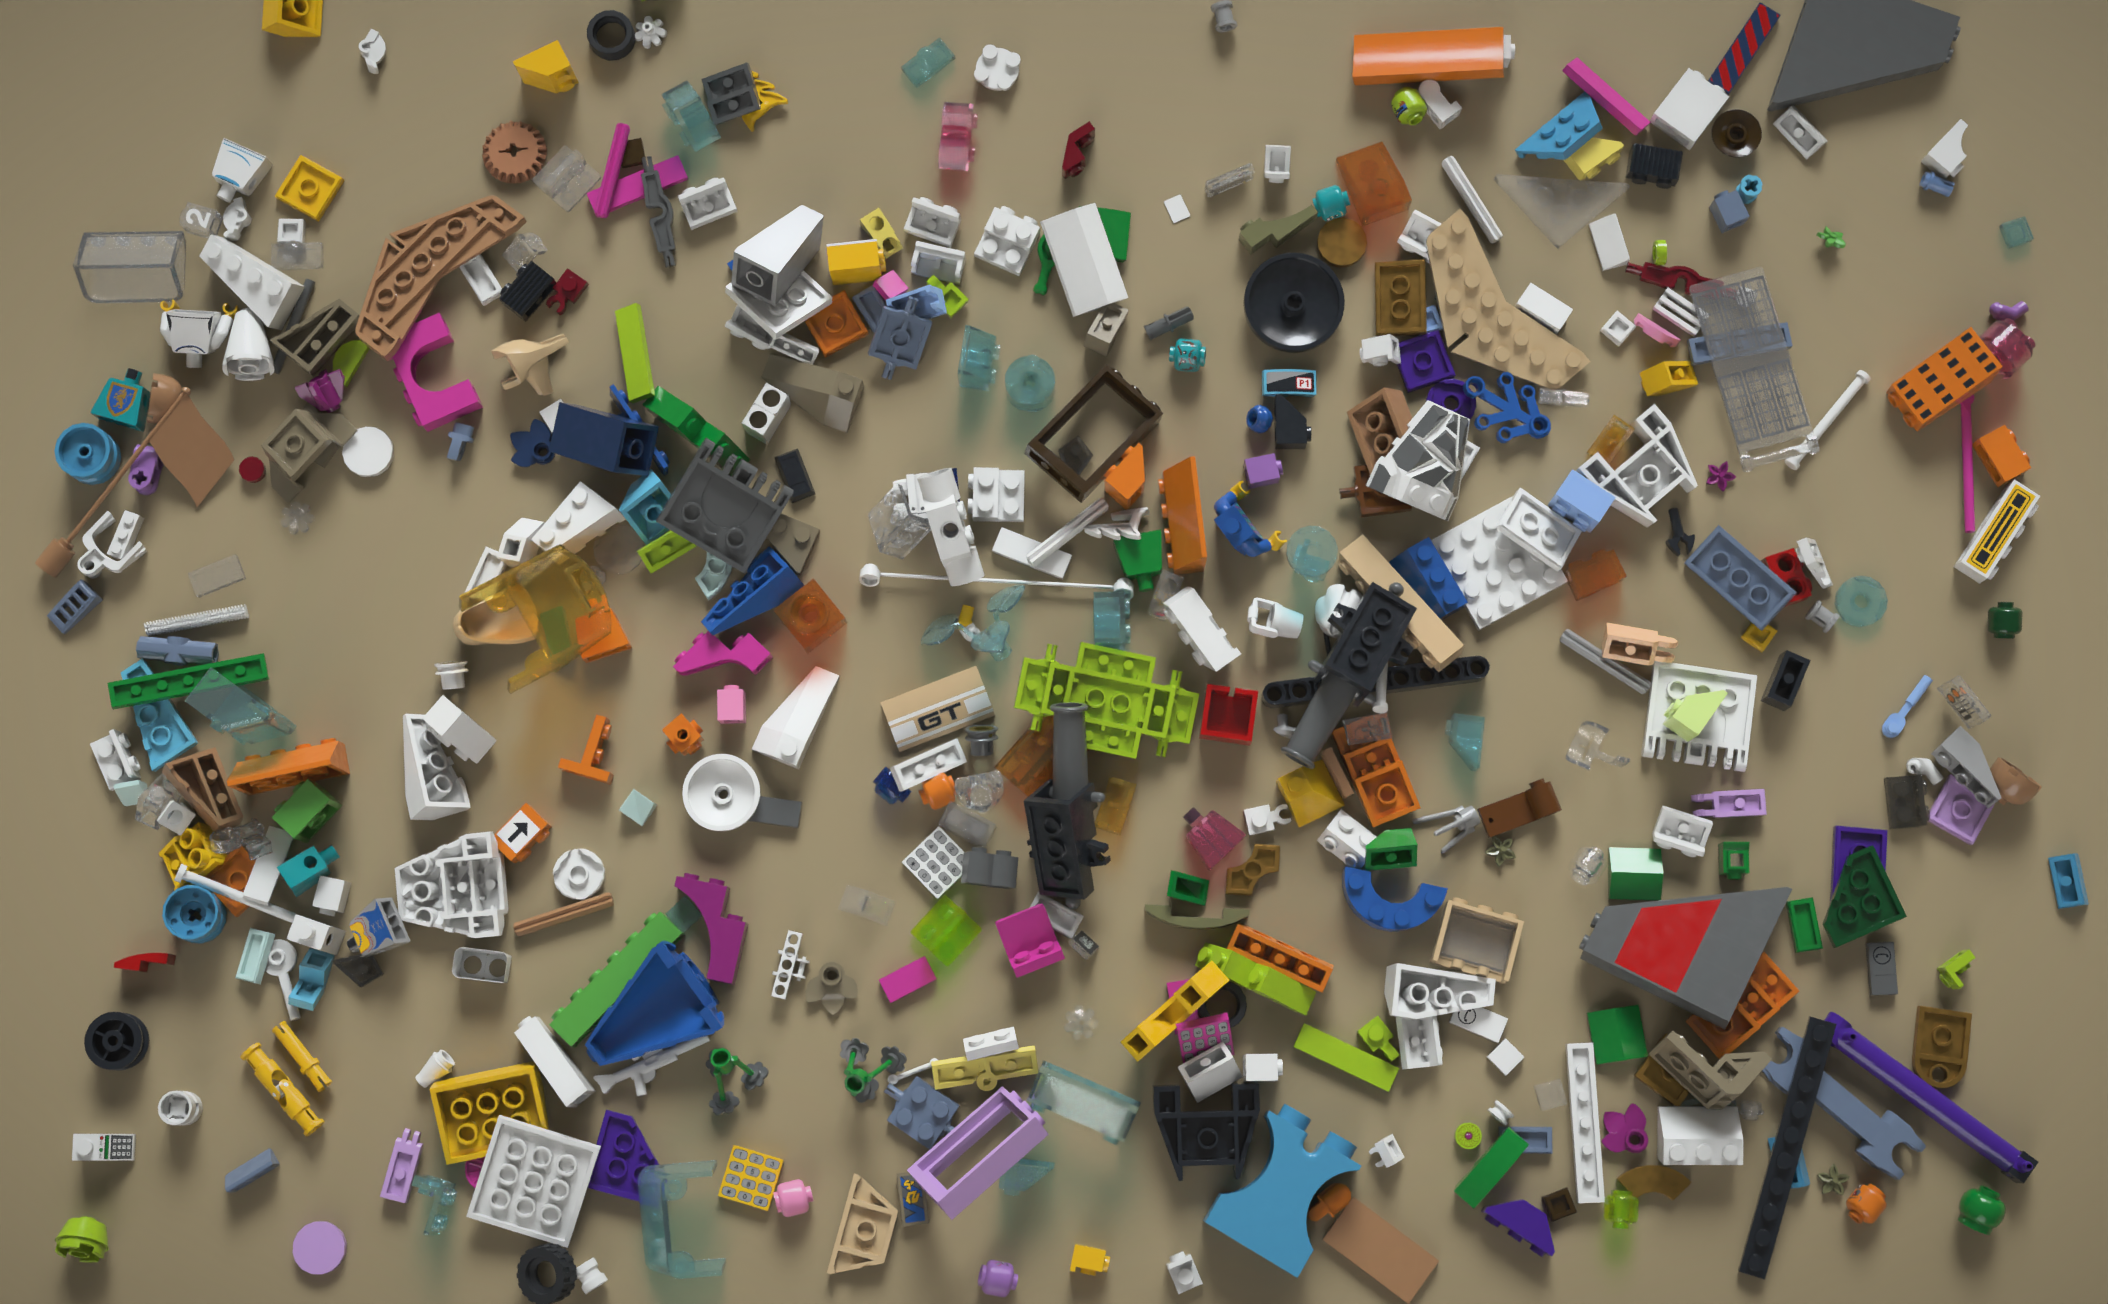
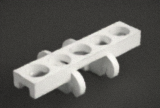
[771,930,810,1000]

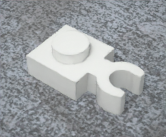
[1243,804,1291,836]

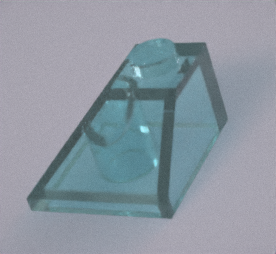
[999,1159,1055,1196]

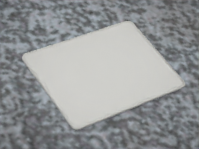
[1164,195,1190,223]

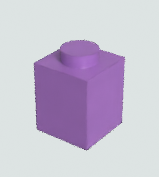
[1243,453,1283,489]

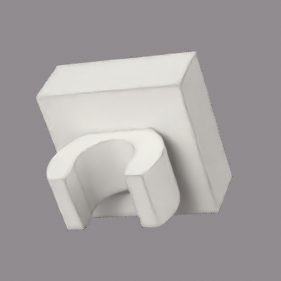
[1369,1134,1405,1168]

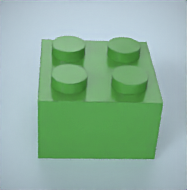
[271,779,343,843]

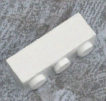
[769,333,819,365]
[107,510,144,560]

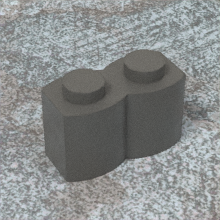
[961,847,1019,889]

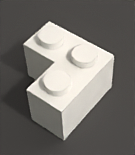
[422,695,497,764]

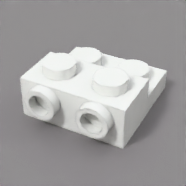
[974,206,1040,276]
[968,467,1025,522]

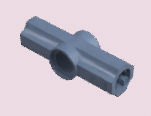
[136,636,219,666]

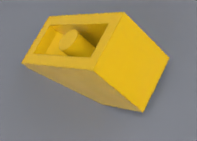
[1640,361,1698,396]

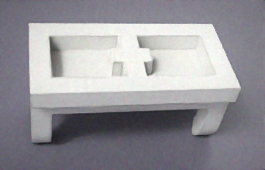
[911,241,966,285]
[1515,283,1573,335]

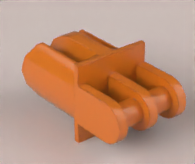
[1307,1183,1351,1221]

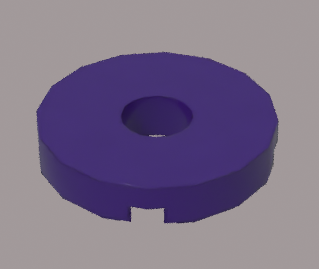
[1425,379,1476,419]

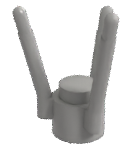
[1412,806,1480,853]

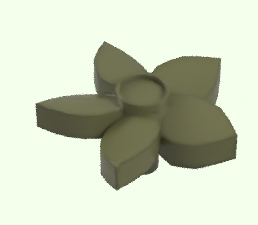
[1485,836,1516,867]
[1817,1164,1850,1195]

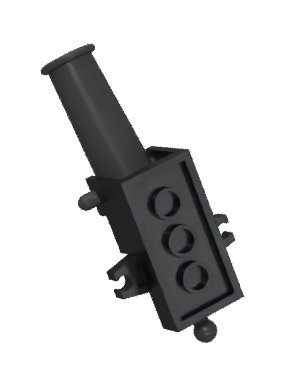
[1281,582,1417,769]
[1024,702,1111,909]

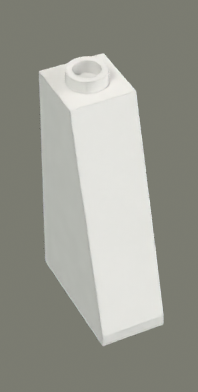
[514,1016,596,1108]

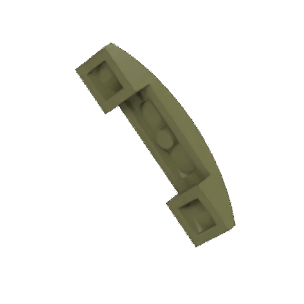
[1145,904,1249,930]

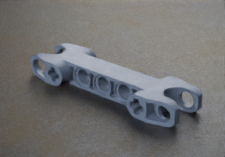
[1762,1027,1926,1180]

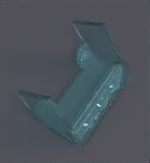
[185,667,297,745]
[1027,1061,1141,1145]
[638,1160,726,1279]

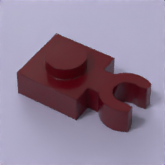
[546,268,589,316]

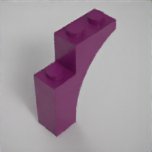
[674,873,748,985]

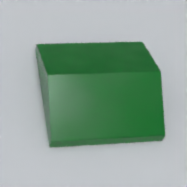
[1608,847,1664,901]
[1586,1005,1648,1065]

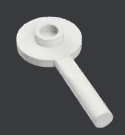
[265,939,301,1021]

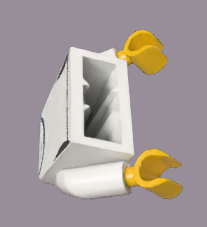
[160,300,240,368]

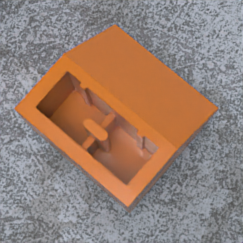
[1104,443,1145,510]

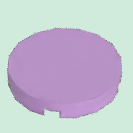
[292,1221,347,1274]

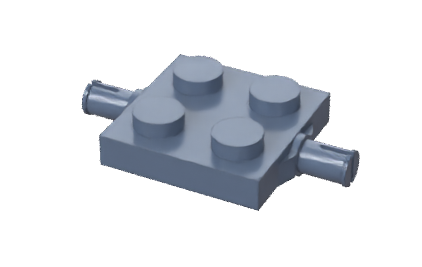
[868,296,932,380]
[884,1076,960,1150]

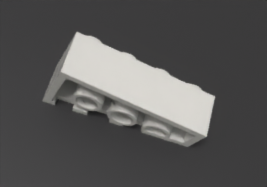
[200,234,305,330]

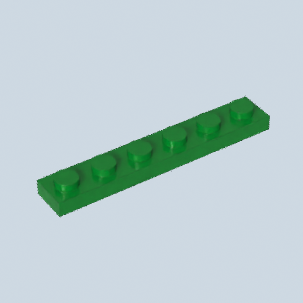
[107,653,269,710]

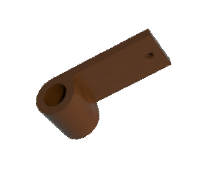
[1477,778,1562,838]

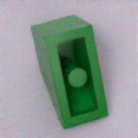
[1365,828,1418,871]

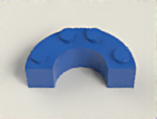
[1342,866,1448,932]

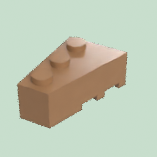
[162,747,244,834]

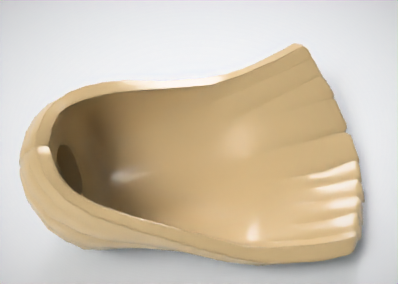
[453,581,540,646]

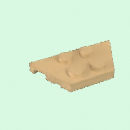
[827,1173,899,1274]

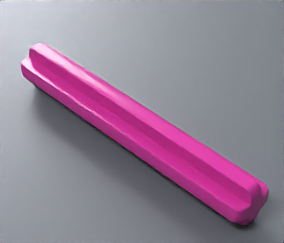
[594,123,630,218]

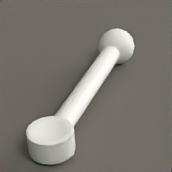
[888,1058,939,1085]

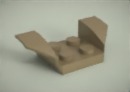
[261,409,358,504]

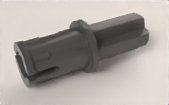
[1144,306,1194,341]

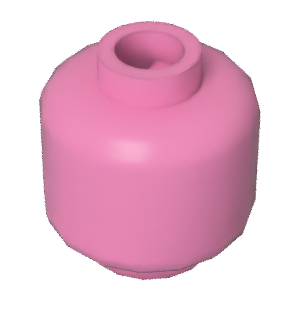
[773,1179,813,1217]

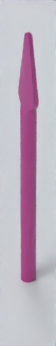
[1960,395,1975,533]

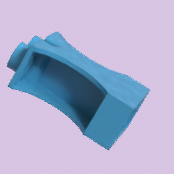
[1203,1104,1361,1278]

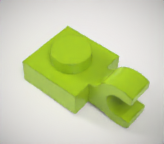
[926,275,969,318]
[1357,1015,1399,1063]

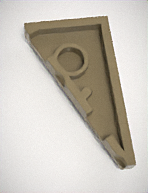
[766,513,820,575]

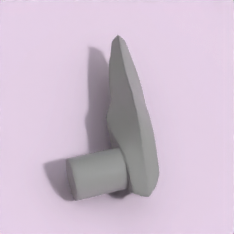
[1273,714,1296,739]

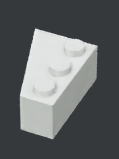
[1163,586,1241,672]

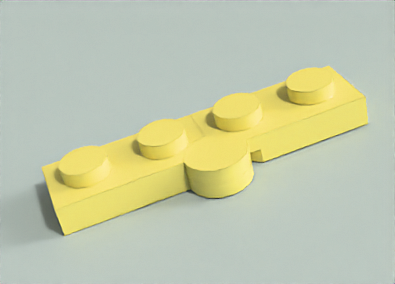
[931,1046,1039,1091]

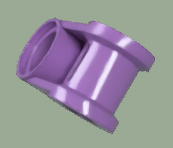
[128,444,164,495]

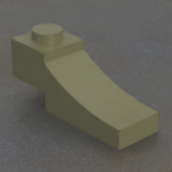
[1239,205,1318,255]

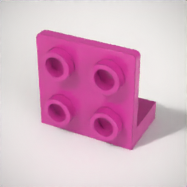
[995,903,1065,978]

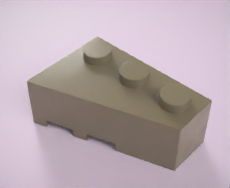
[270,299,360,377]

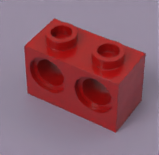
[1761,548,1812,607]

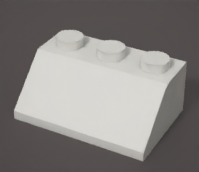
[1657,1106,1743,1165]

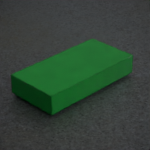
[1786,897,1823,953]

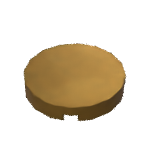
[1317,218,1367,268]

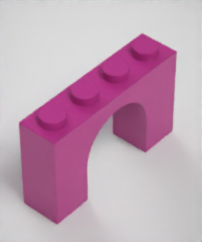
[390,313,483,432]

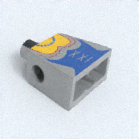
[347,897,411,956]

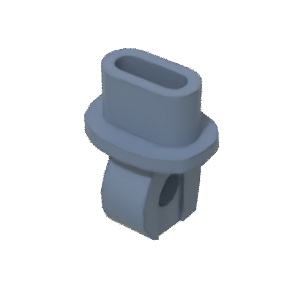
[447,422,474,461]

